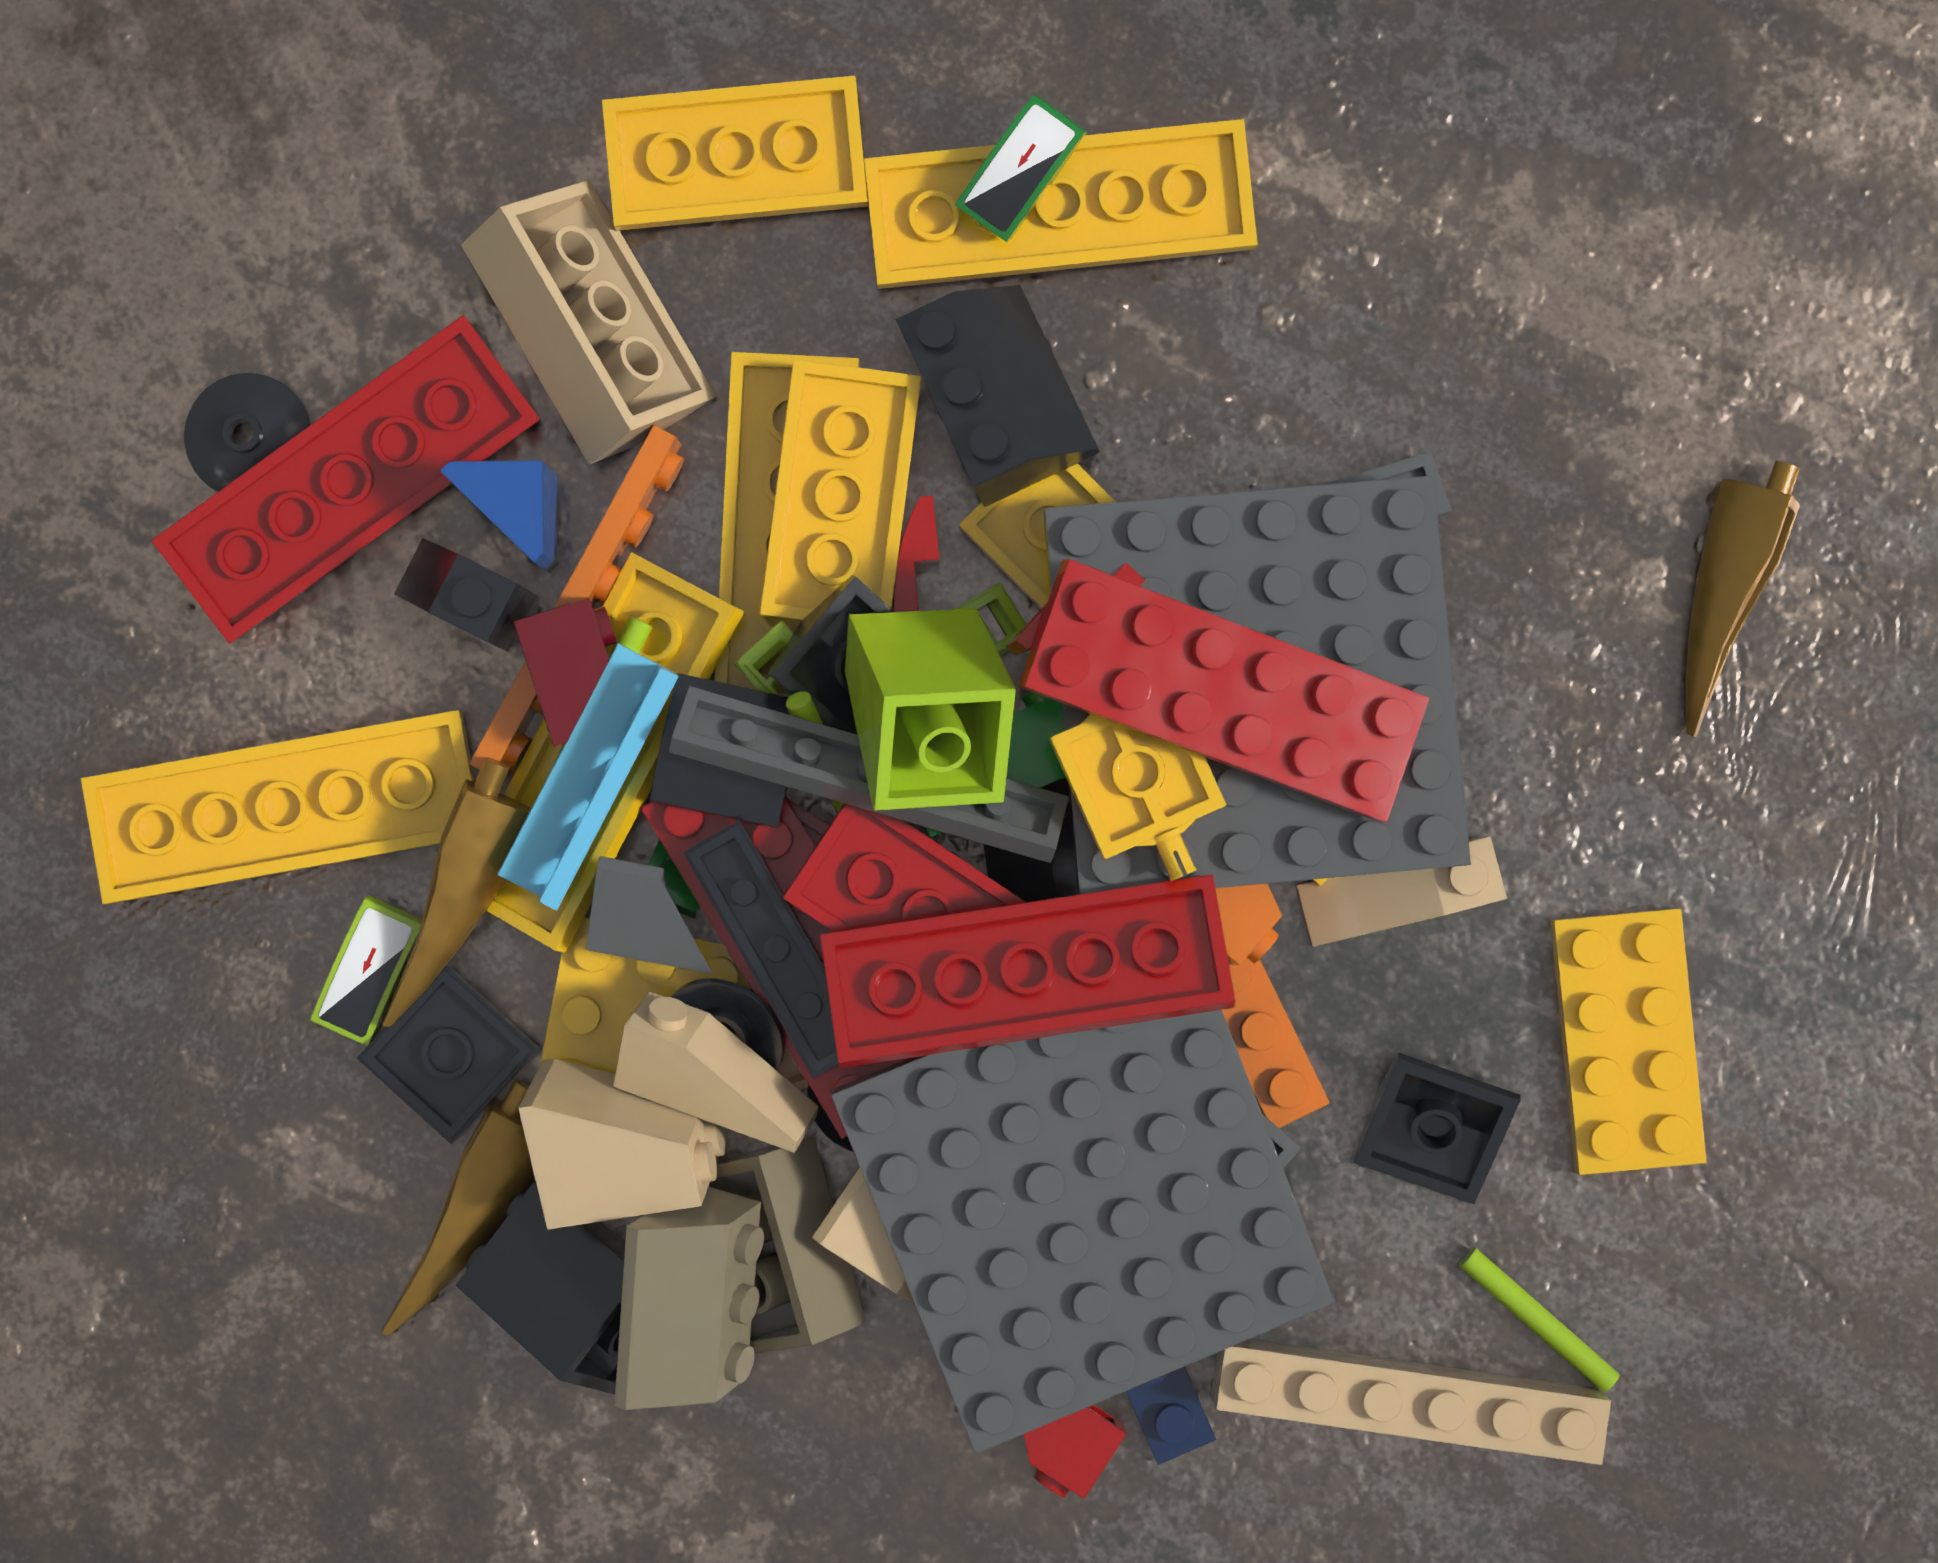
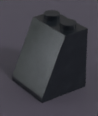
[456,1182,626,1395]

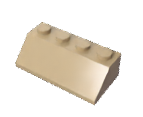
[461,179,717,465]

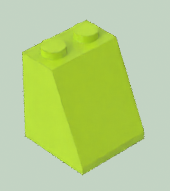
[845,608,1016,811]

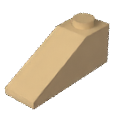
[1295,836,1507,947]
[613,991,819,1153]

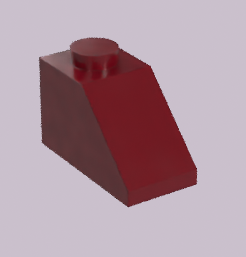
[513,598,616,747]

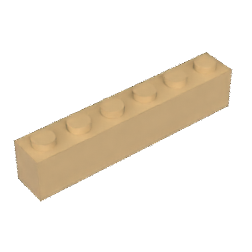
[1211,1339,1611,1465]

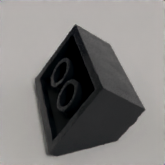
[895,285,1100,508]

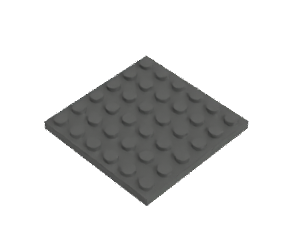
[1043,475,1471,895]
[829,1010,1335,1454]

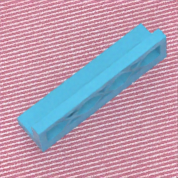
[498,643,679,911]

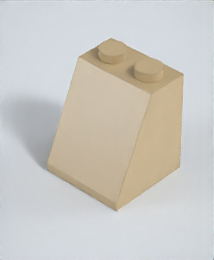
[518,1058,726,1230]

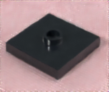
[357,964,540,1144]

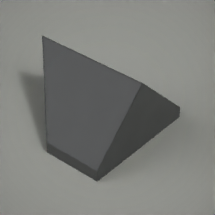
[586,856,713,974]

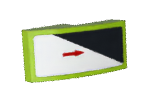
[310,895,422,1046]

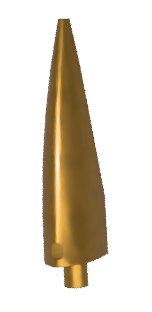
[1686,460,1800,737]
[382,757,531,1028]
[381,1079,535,1336]

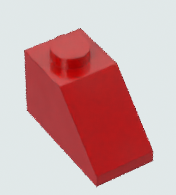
[1024,1404,1127,1499]

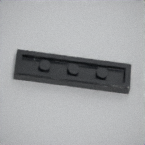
[683,820,839,1079]

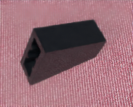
[394,538,537,652]

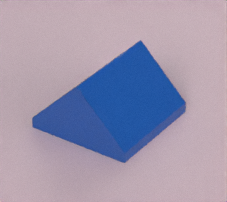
[440,460,559,573]

